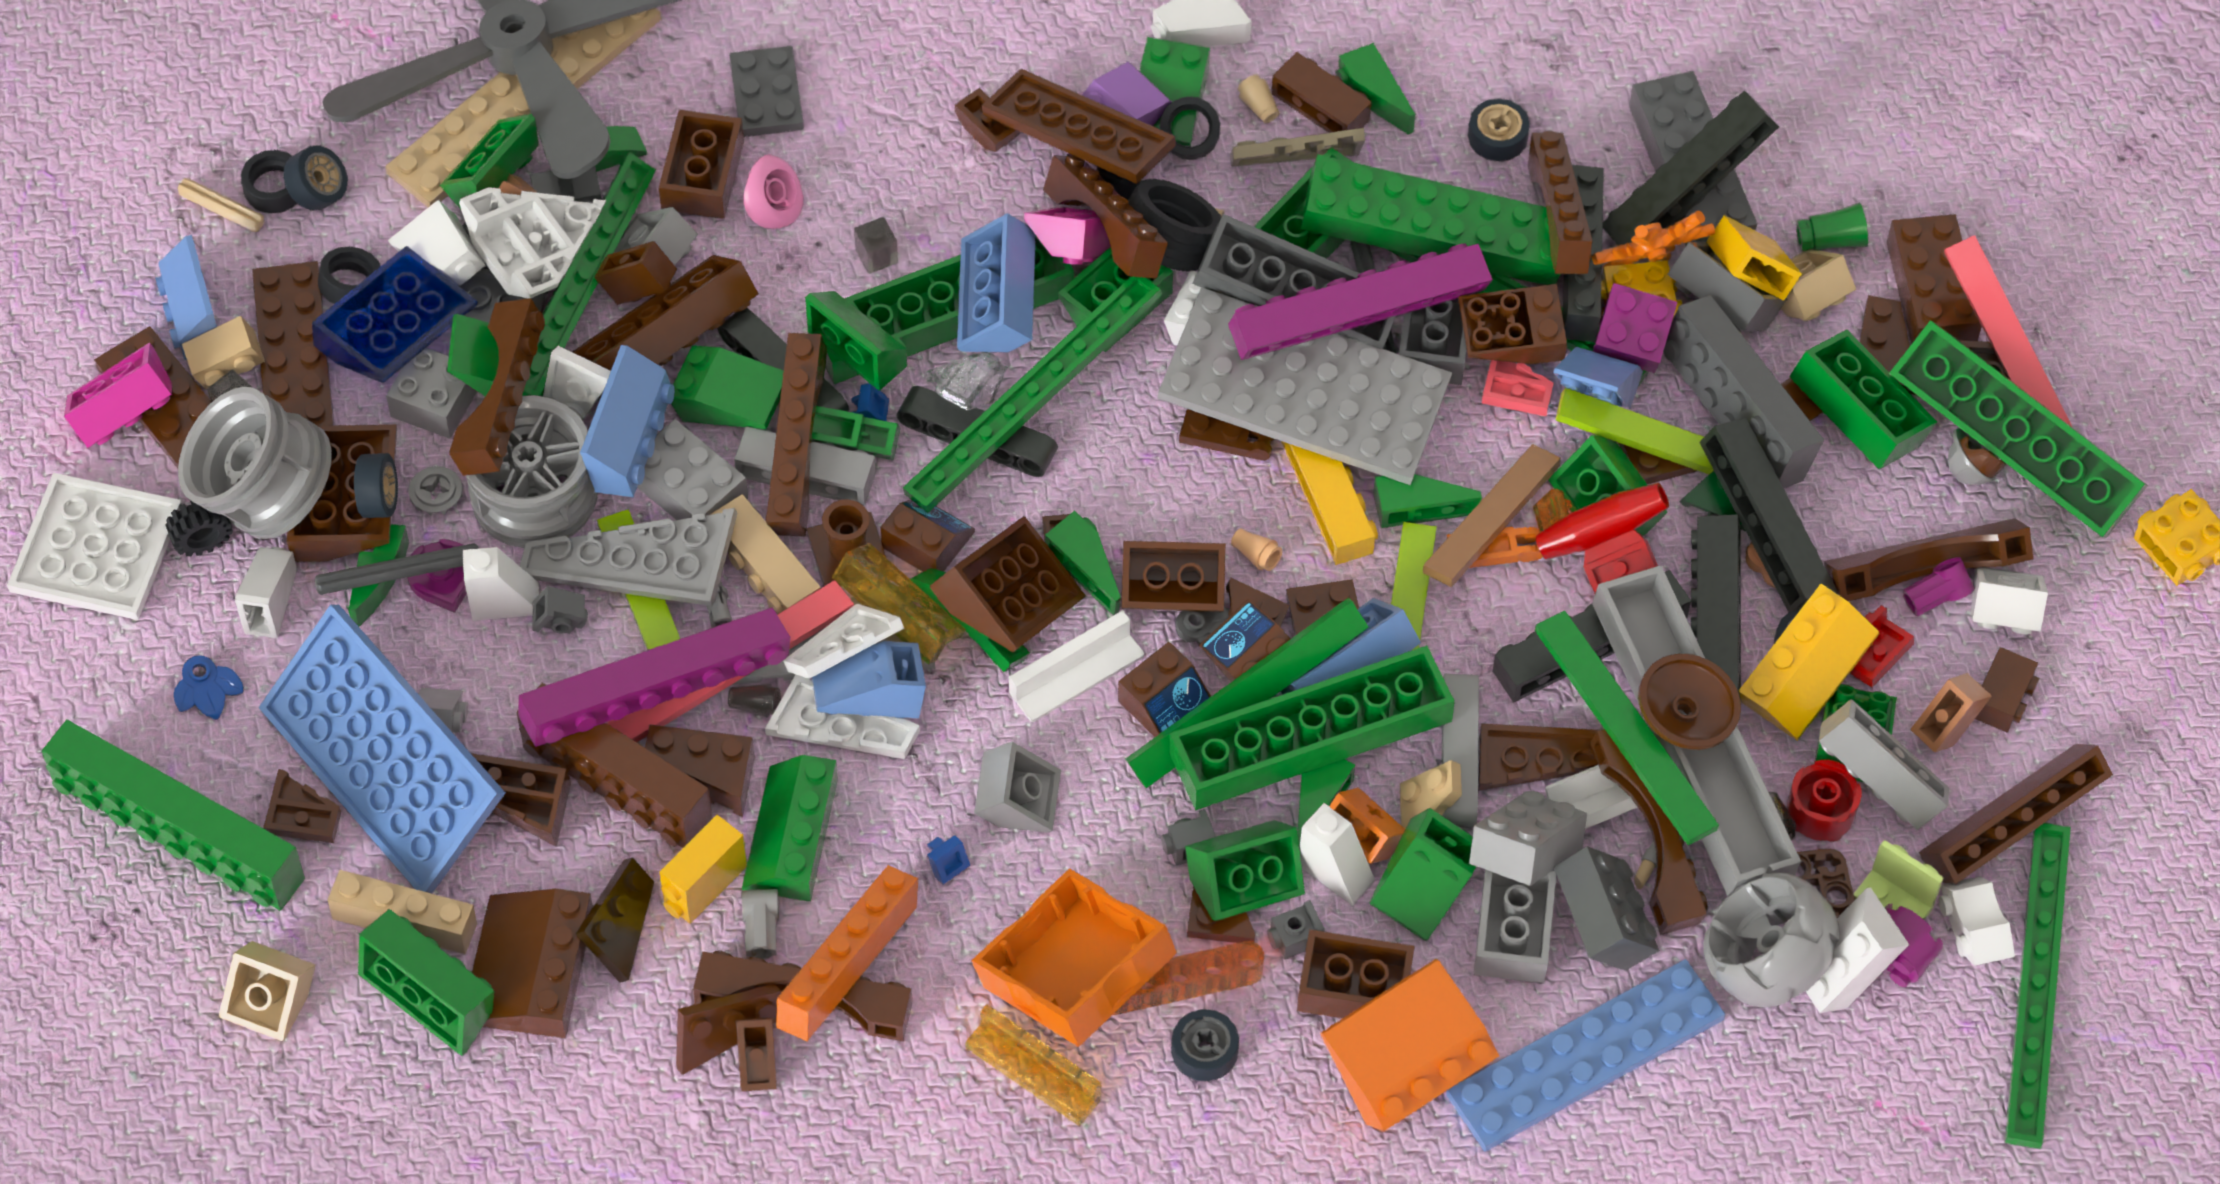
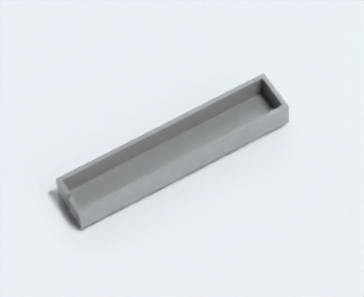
[1592,566,1801,896]

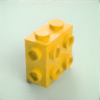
[1601,260,1682,321]
[2134,489,2220,586]

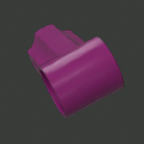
[1903,557,1975,616]

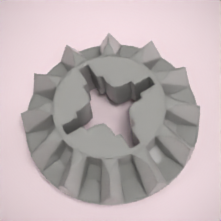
[409,466,463,516]

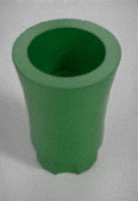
[1796,202,1868,251]

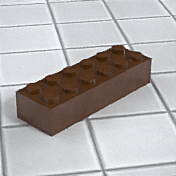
[572,255,759,402]
[516,682,713,848]

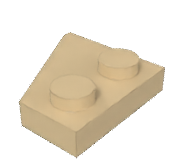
[1400,760,1462,829]

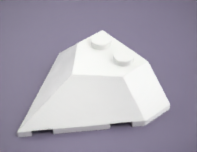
[460,187,606,298]

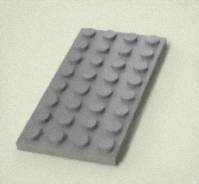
[1157,287,1452,485]

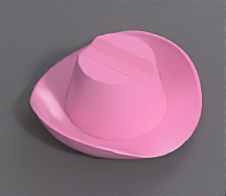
[743,154,803,229]

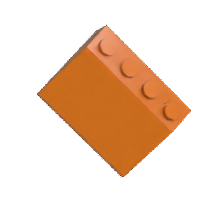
[1320,959,1499,1131]

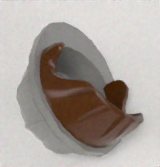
[1948,428,2006,485]

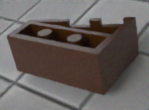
[645,725,755,817]

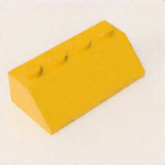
[1739,584,1880,741]

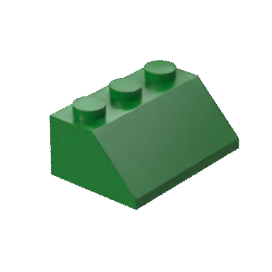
[440,114,539,211]
[1058,247,1174,353]
[805,291,907,391]
[1548,435,1668,536]
[1185,820,1305,921]

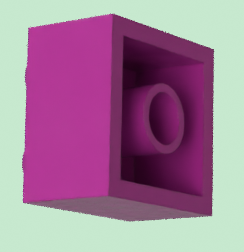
[1592,283,1677,374]

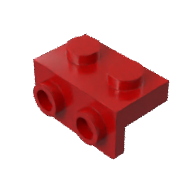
[1850,605,1914,688]

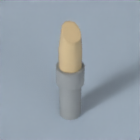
[1634,841,1657,890]

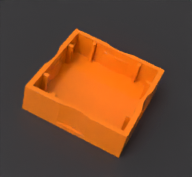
[971,868,1177,1047]

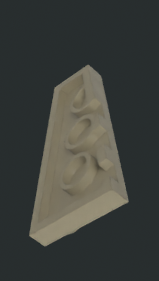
[1230,128,1365,167]

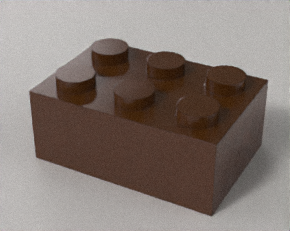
[658,109,744,219]
[1297,929,1415,1018]

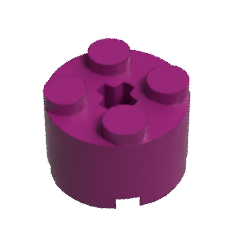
[1884,904,1944,988]

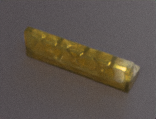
[832,543,966,665]
[965,1004,1101,1127]

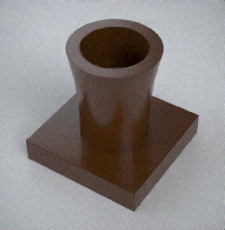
[806,499,890,587]

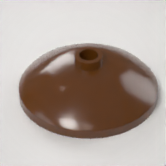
[1638,653,1741,750]

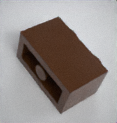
[594,241,677,305]
[1975,647,2040,733]

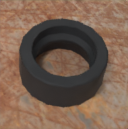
[1160,96,1221,160]
[241,150,297,213]
[318,246,382,308]

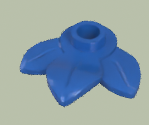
[174,655,243,720]

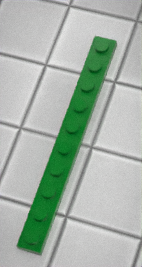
[522,152,656,396]
[903,277,1162,513]
[2004,823,2071,1149]

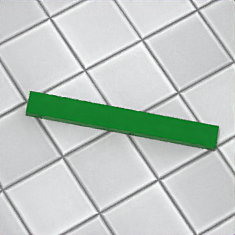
[1125,598,1369,788]
[1534,610,1719,846]

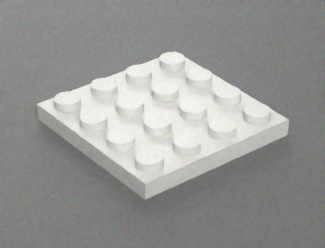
[7,472,182,620]

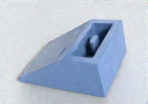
[1554,347,1643,409]
[812,641,926,718]

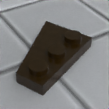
[575,857,654,983]

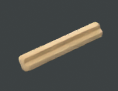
[178,178,265,232]

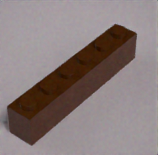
[1919,744,2113,884]

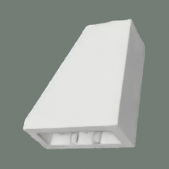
[1151,0,1252,47]
[388,200,486,285]
[235,547,297,638]
[463,547,540,621]
[1300,803,1375,906]

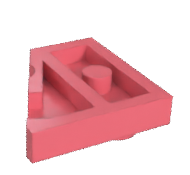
[1481,360,1554,417]

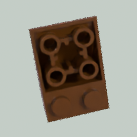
[1458,284,1567,364]

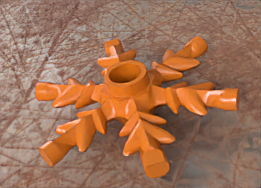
[1592,210,1715,267]

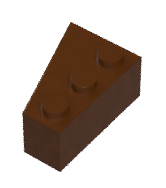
[471,753,571,847]

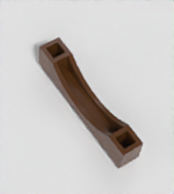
[1527,131,1592,274]
[1043,153,1168,278]
[449,298,545,476]
[766,333,827,537]
[1824,518,2034,601]
[1590,729,1708,935]
[693,951,912,1042]

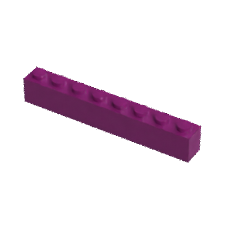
[1228,243,1492,361]
[518,607,791,747]

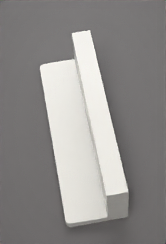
[1009,610,1144,722]
[1545,765,1637,829]

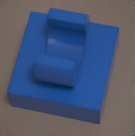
[851,383,890,421]
[927,835,970,885]

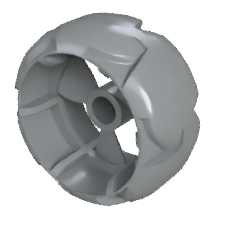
[1703,872,1839,1007]

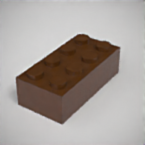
[1886,214,1982,344]

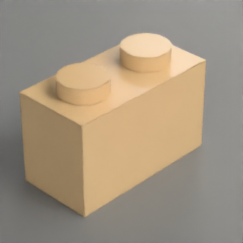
[182,316,265,390]

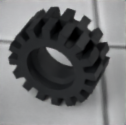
[165,501,233,557]

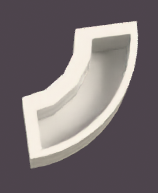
[1939,876,2015,966]

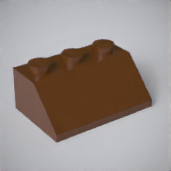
[1122,541,1226,612]

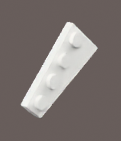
[765,674,920,759]

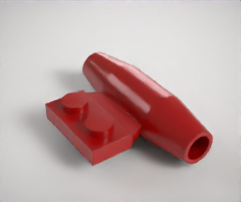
[1536,483,1669,594]

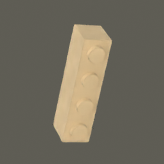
[710,494,821,615]
[327,870,477,954]

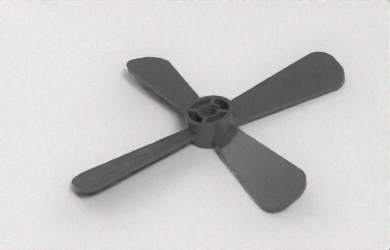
[322,0,680,179]

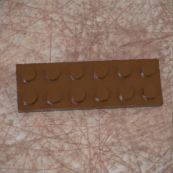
[982,69,1176,184]
[252,261,334,426]
[94,326,212,469]

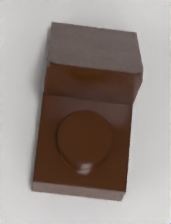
[736,1017,777,1092]

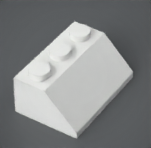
[1806,888,1909,1013]

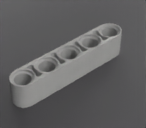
[1441,673,1479,827]

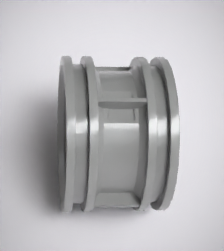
[178,386,332,539]
[466,395,597,548]

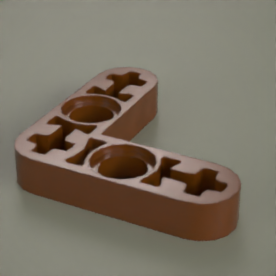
[1797,848,1855,918]

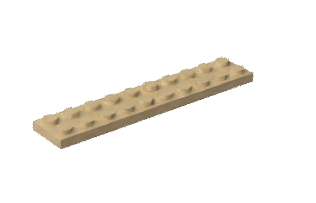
[385,8,661,208]

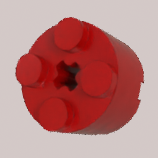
[1786,760,1862,842]

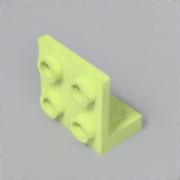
[1854,840,1943,920]

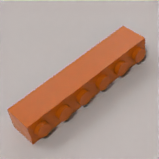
[777,865,918,1042]

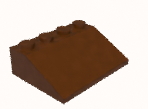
[286,424,397,562]
[929,516,1086,652]
[472,888,593,1039]

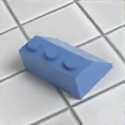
[155,235,217,360]

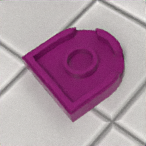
[407,539,467,613]

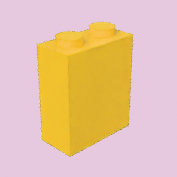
[1706,215,1802,301]
[659,815,747,924]

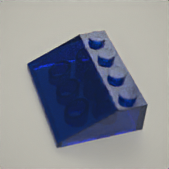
[312,245,478,383]

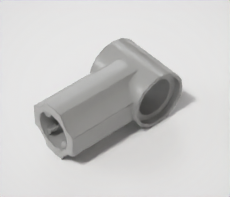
[742,889,779,960]

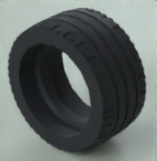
[1128,179,1221,272]

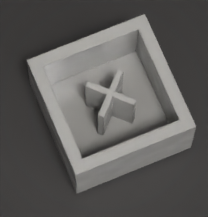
[386,344,477,439]

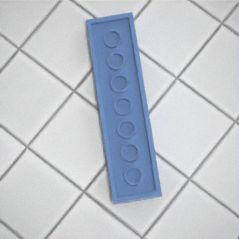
[1446,959,1726,1152]

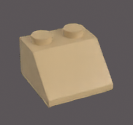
[1781,249,1856,321]
[219,941,316,1041]

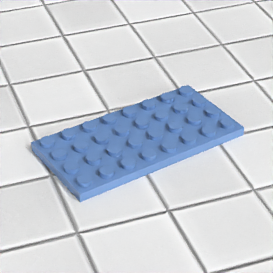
[258,605,505,894]

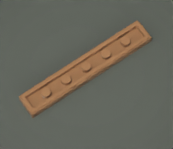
[1423,444,1561,588]

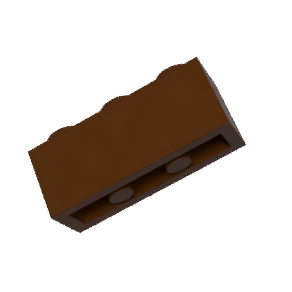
[1271,52,1372,133]

